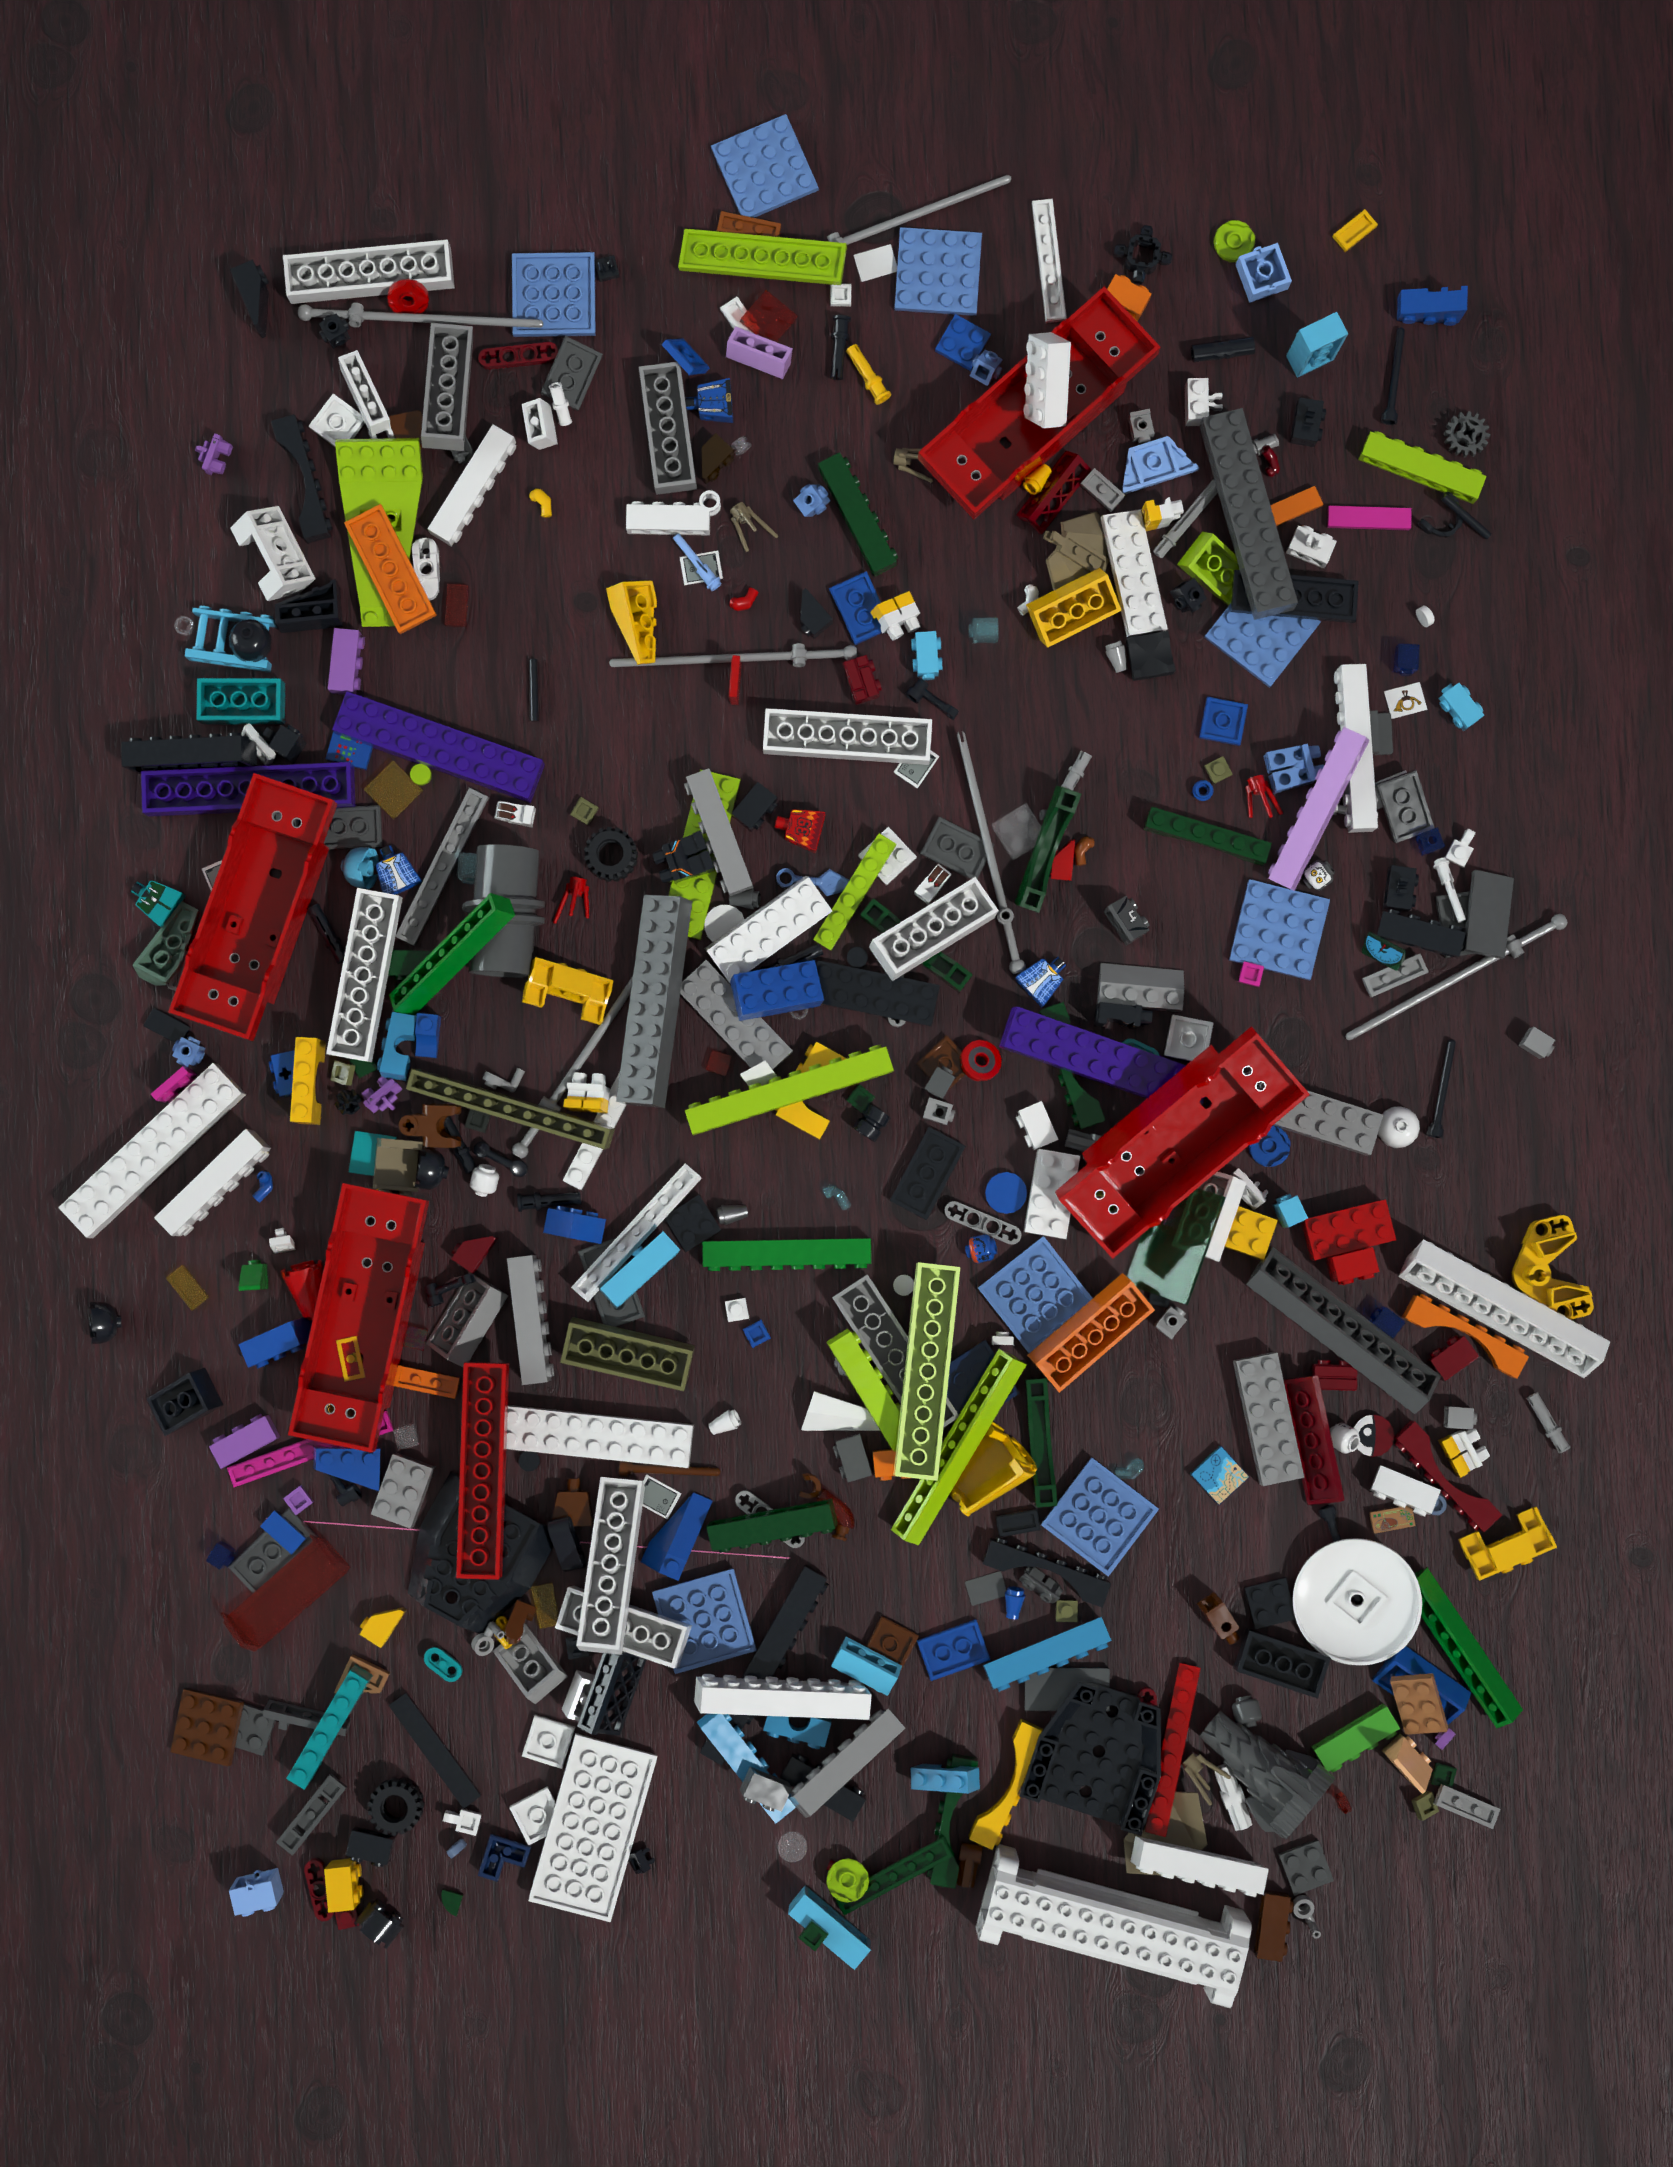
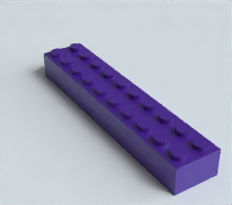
[332,691,545,803]
[141,762,356,817]
[999,1007,1205,1104]

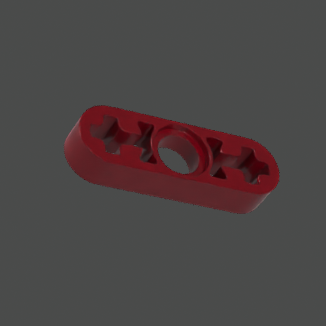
[304,1858,335,1921]

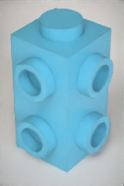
[911,631,942,680]
[1438,683,1484,731]

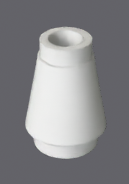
[708,1409,741,1435]

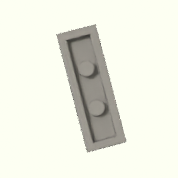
[1362,954,1429,998]
[1433,1784,1500,1829]

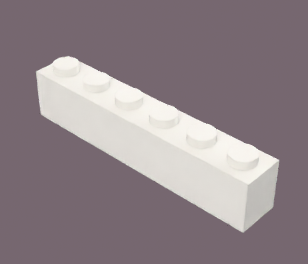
[428,425,516,547]

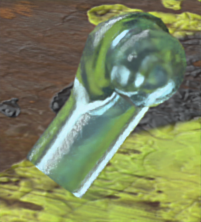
[823,1184,851,1210]
[1115,1458,1144,1479]

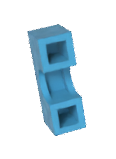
[377,1012,417,1081]
[763,1716,831,1749]
[911,1764,980,1794]

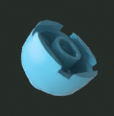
[341,847,379,889]

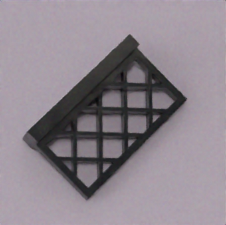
[577,1651,647,1736]

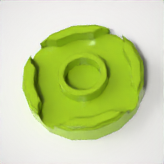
[1214,220,1255,262]
[826,1858,869,1903]

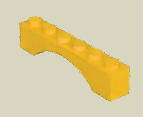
[968,1719,1043,1850]

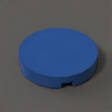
[1248,1126,1290,1167]
[985,1172,1027,1214]

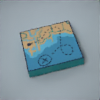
[1190,1445,1249,1505]

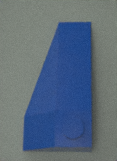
[641,1492,713,1581]

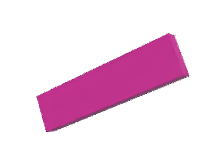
[1327,506,1411,530]

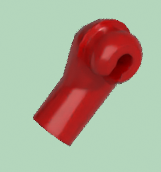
[729,587,759,611]

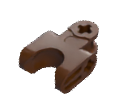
[399,1104,461,1148]

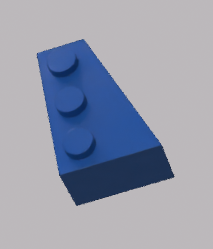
[1397,286,1468,326]

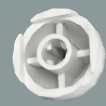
[1378,1106,1420,1148]

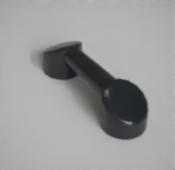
[474,1141,528,1177]

